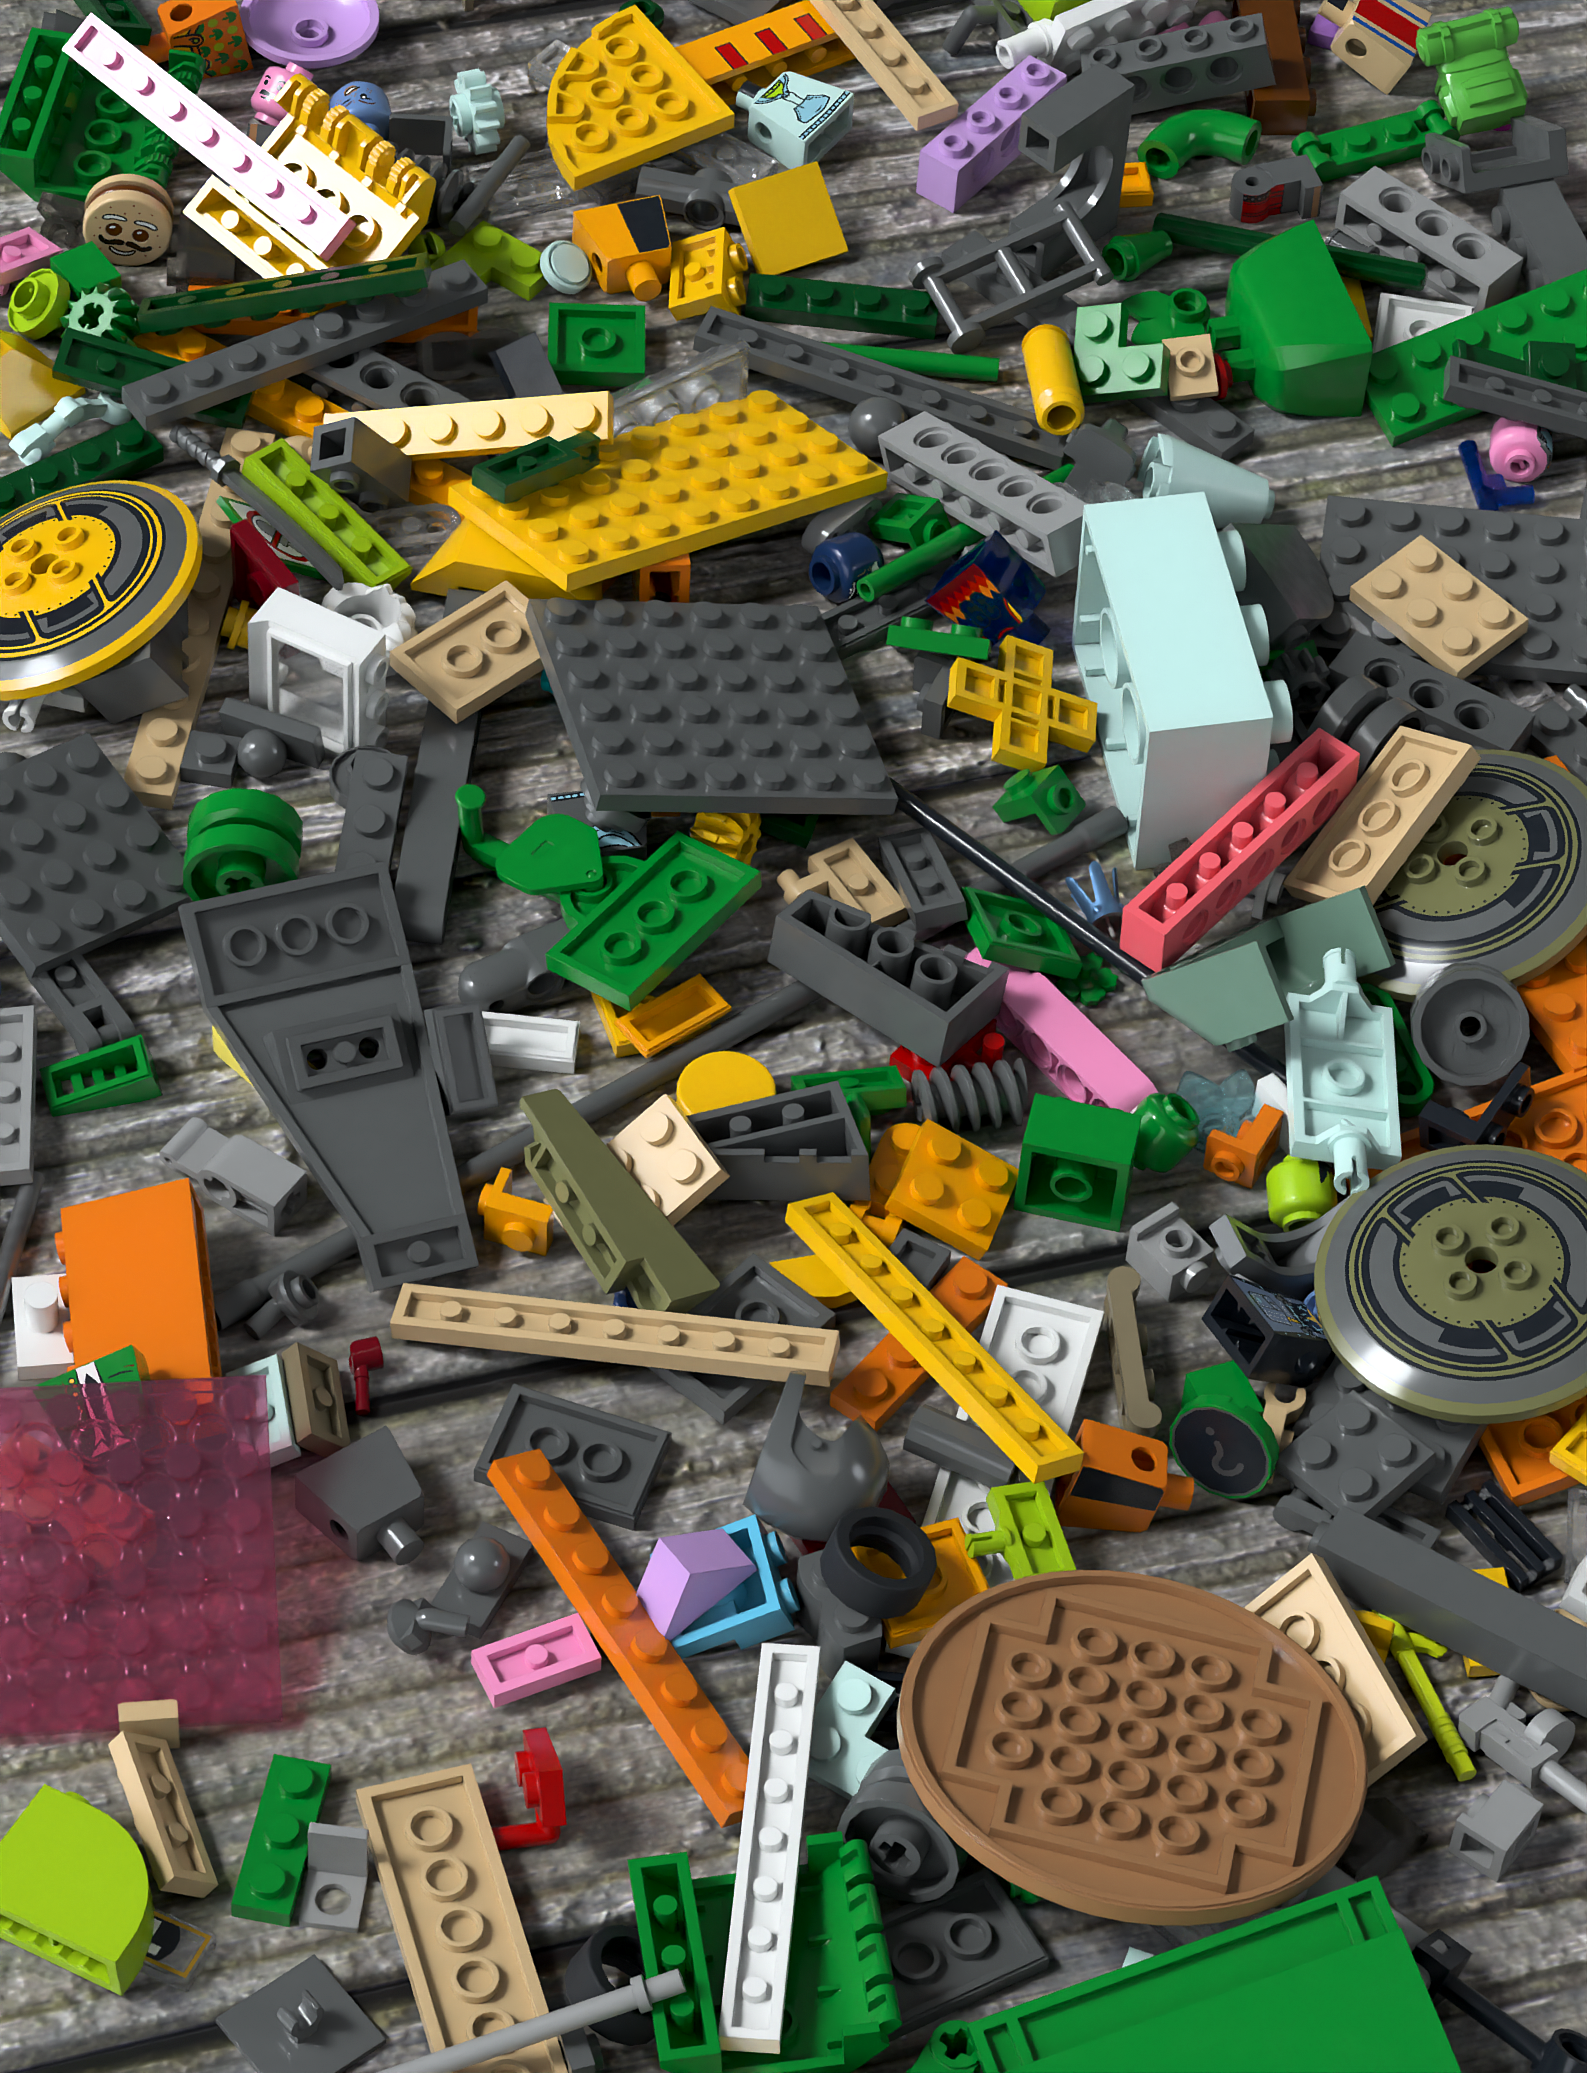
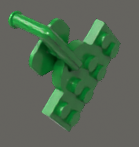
[455,784,762,1011]

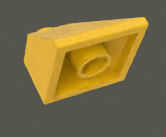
[0,330,86,440]

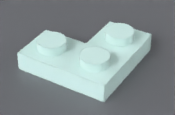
[808,1660,897,1800]

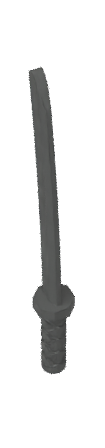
[169,424,344,590]

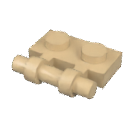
[777,837,908,927]

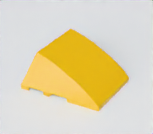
[410,517,603,600]

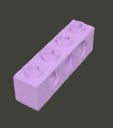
[916,55,1067,213]

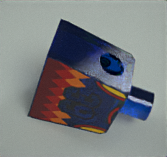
[924,530,1051,647]

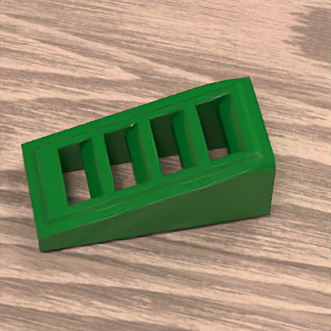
[39,1034,163,1117]

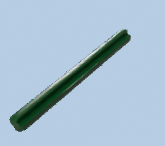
[1152,213,1428,291]

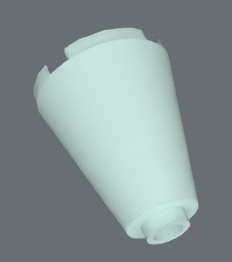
[1134,433,1275,529]

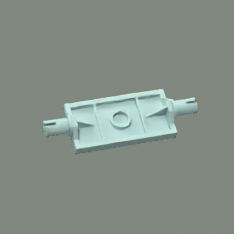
[1284,948,1402,1196]

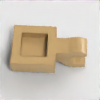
[1262,1382,1306,1484]

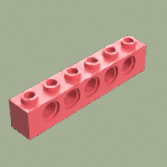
[1120,728,1360,972]

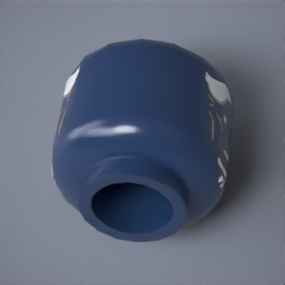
[809,532,884,603]

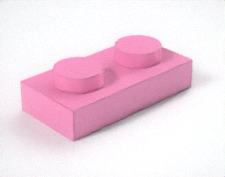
[471,1613,602,1708]

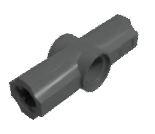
[635,166,740,231]

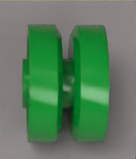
[183,788,303,902]

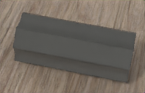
[903,1404,1021,1487]

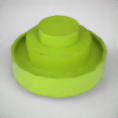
[7,268,70,340]

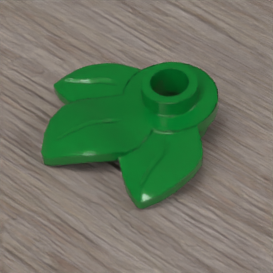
[1121,288,1210,346]

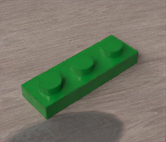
[231,1754,332,1927]

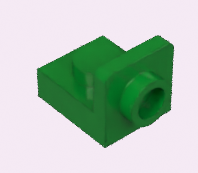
[867,493,952,550]

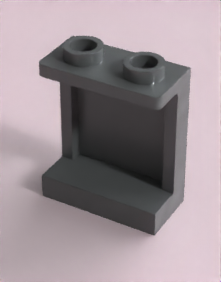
[1422,114,1569,194]

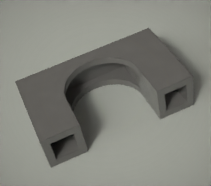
[1008,61,1135,278]

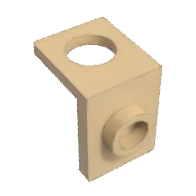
[1162,334,1219,401]

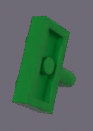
[791,1065,907,1165]

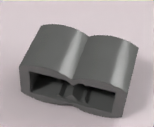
[796,1549,882,1681]

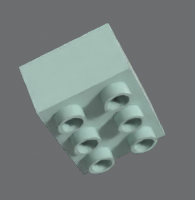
[1072,491,1293,870]

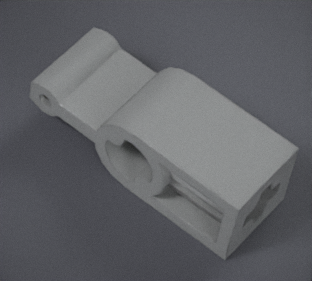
[160,1117,307,1237]

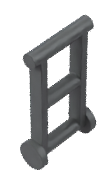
[908,201,1114,354]

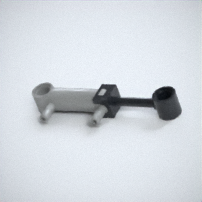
[1270,1865,1587,2073]

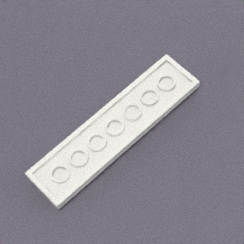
[885,1285,1105,1658]

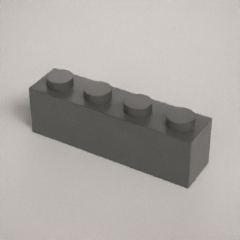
[1491,178,1587,292]

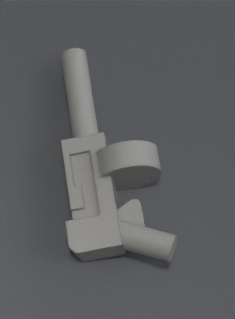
[1458,1675,1587,1814]

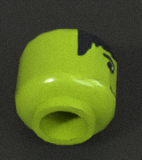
[1266,1154,1338,1232]

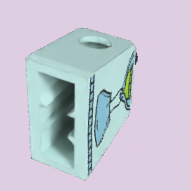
[736,71,854,169]

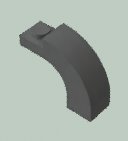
[1209,1196,1350,1302]

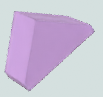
[636,1528,757,1641]

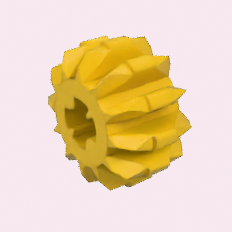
[690,812,761,866]

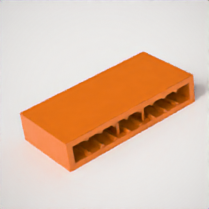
[55,1178,228,1455]

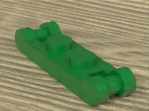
[1291,100,1460,182]

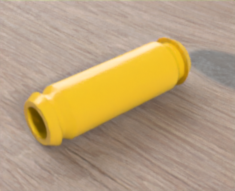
[1022,324,1085,435]

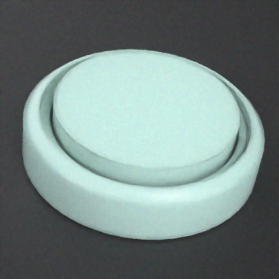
[540,240,592,294]

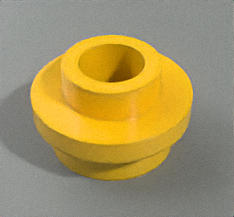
[220,600,258,650]

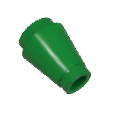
[1102,230,1173,282]

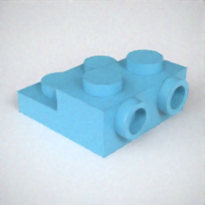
[649,1514,800,1659]

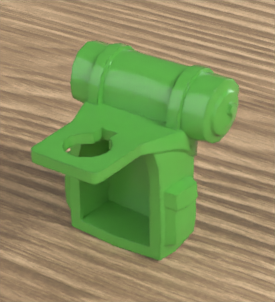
[1416,6,1528,136]

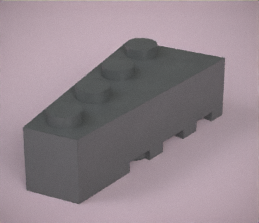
[768,889,1010,1067]

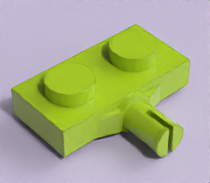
[965,1481,1076,1580]

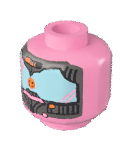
[1489,417,1553,482]

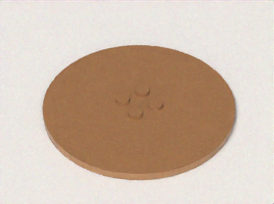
[897,1570,1368,1926]

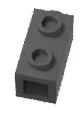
[310,417,412,513]

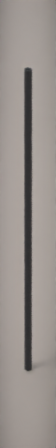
[889,777,1287,1086]

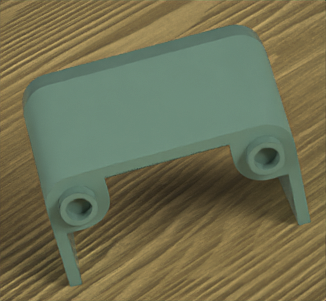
[1141,885,1396,1052]

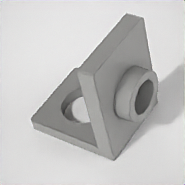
[299,1822,369,1933]

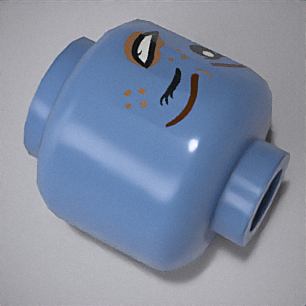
[329,81,392,141]

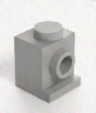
[1125,1202,1214,1302]
[1448,1779,1544,1883]

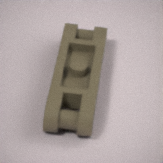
[1103,1266,1162,1440]

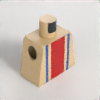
[1318,0,1432,95]

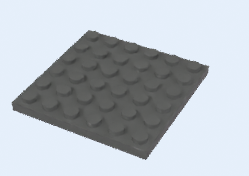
[525,597,898,815]

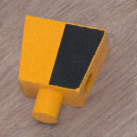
[572,195,672,301]

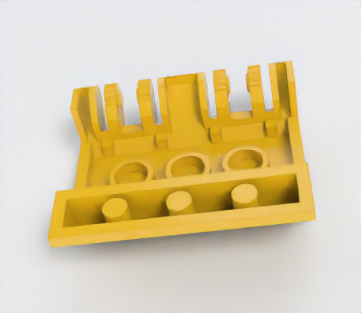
[183,73,436,316]

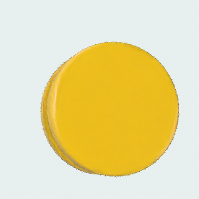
[676,1051,777,1116]

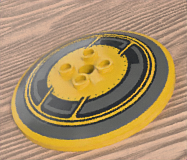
[0,480,203,701]

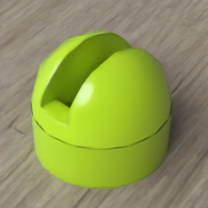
[408,232,446,265]

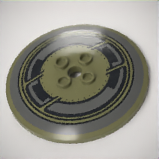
[1306,749,1587,1002]
[1314,1144,1587,1424]

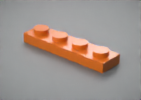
[830,1256,1008,1432]

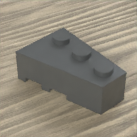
[73,598,189,724]
[686,1081,871,1201]

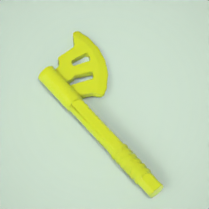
[1372,1610,1477,1782]

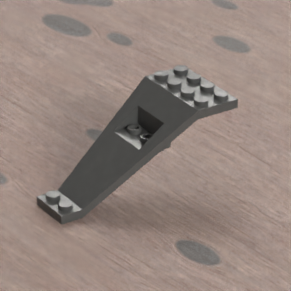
[178,861,479,1293]

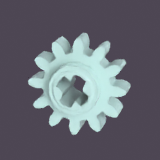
[449,68,505,155]

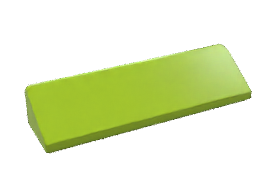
[241,438,413,590]

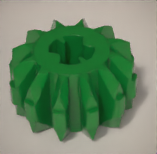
[59,282,141,347]

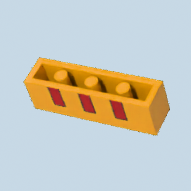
[675,0,856,106]

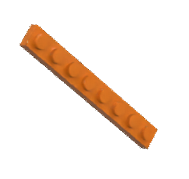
[487,1448,749,1828]

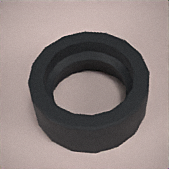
[820,1506,937,1619]
[564,1925,655,2046]

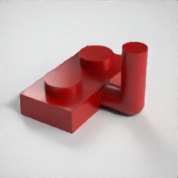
[491,1727,567,1851]

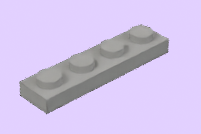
[0,1005,38,1186]

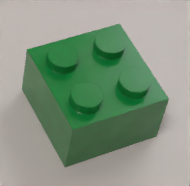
[1013,1093,1142,1232]

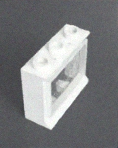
[247,587,389,756]

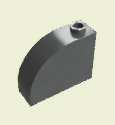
[1222,523,1334,652]

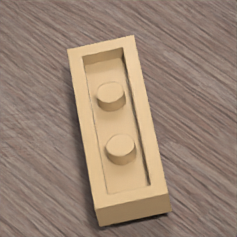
[108,1731,219,1898]

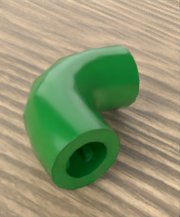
[1137,109,1262,179]

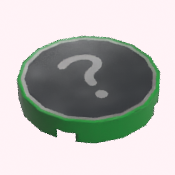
[1169,1394,1279,1499]

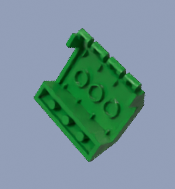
[627,1831,903,2073]

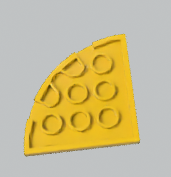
[546,5,735,191]

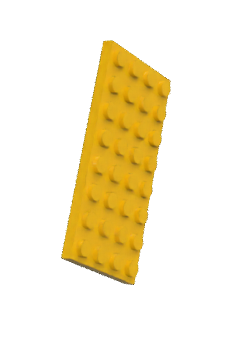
[448,390,888,592]

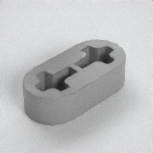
[801,494,883,554]

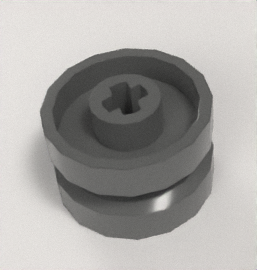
[1304,674,1426,784]
[1410,962,1530,1086]
[836,1748,970,1903]

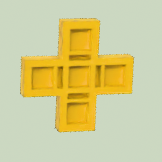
[947,635,1098,773]

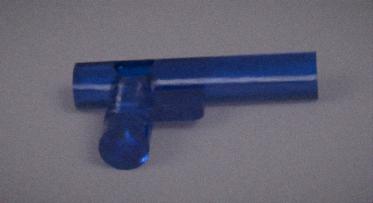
[1458,440,1535,511]

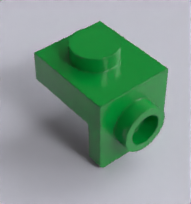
[992,764,1086,835]

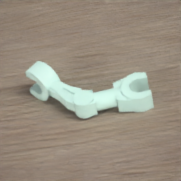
[9,392,133,466]

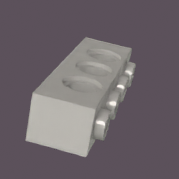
[1335,166,1523,313]

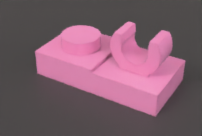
[0,227,63,296]

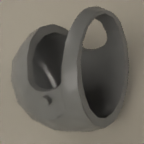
[743,1371,890,1544]

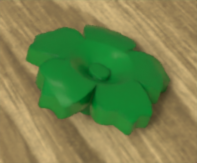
[1055,952,1118,1006]

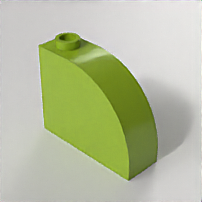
[0,1784,154,1996]

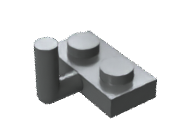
[942,0,1034,55]

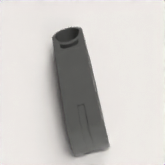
[458,918,581,1014]

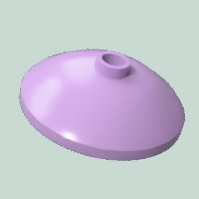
[240,0,379,70]

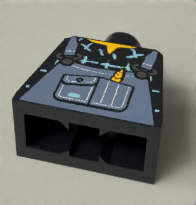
[1202,1274,1336,1387]

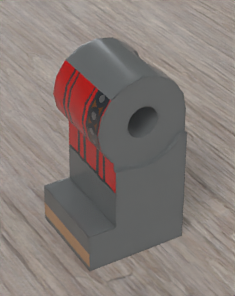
[1229,154,1323,224]

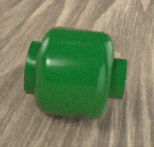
[1130,1093,1200,1173]

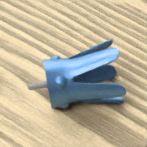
[1065,861,1125,938]

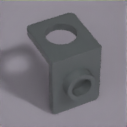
[389,113,453,177]

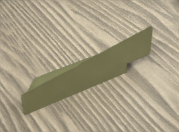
[519,1089,720,1314]

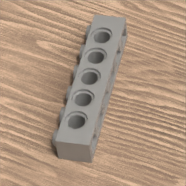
[878,411,1089,577]

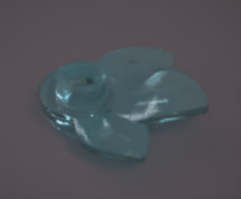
[1176,1069,1256,1154]

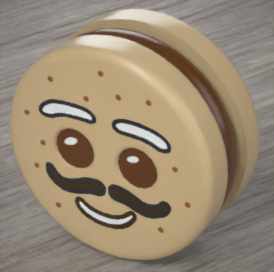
[83,174,174,266]

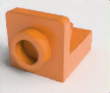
[1203,1104,1284,1189]

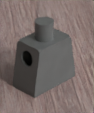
[295,1426,424,1565]

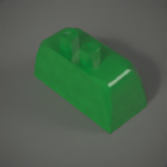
[1206,219,1373,417]

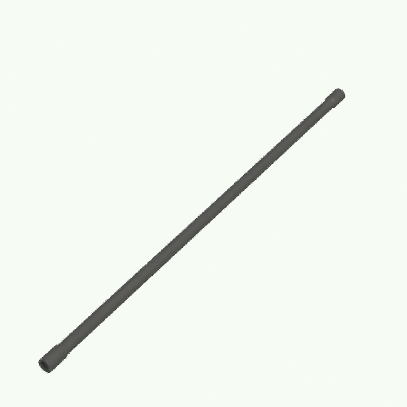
[213,806,1128,1331]

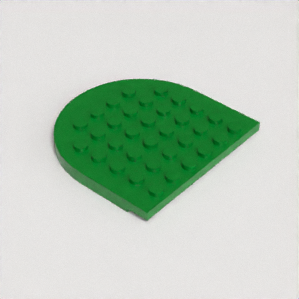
[967,1875,1461,2073]

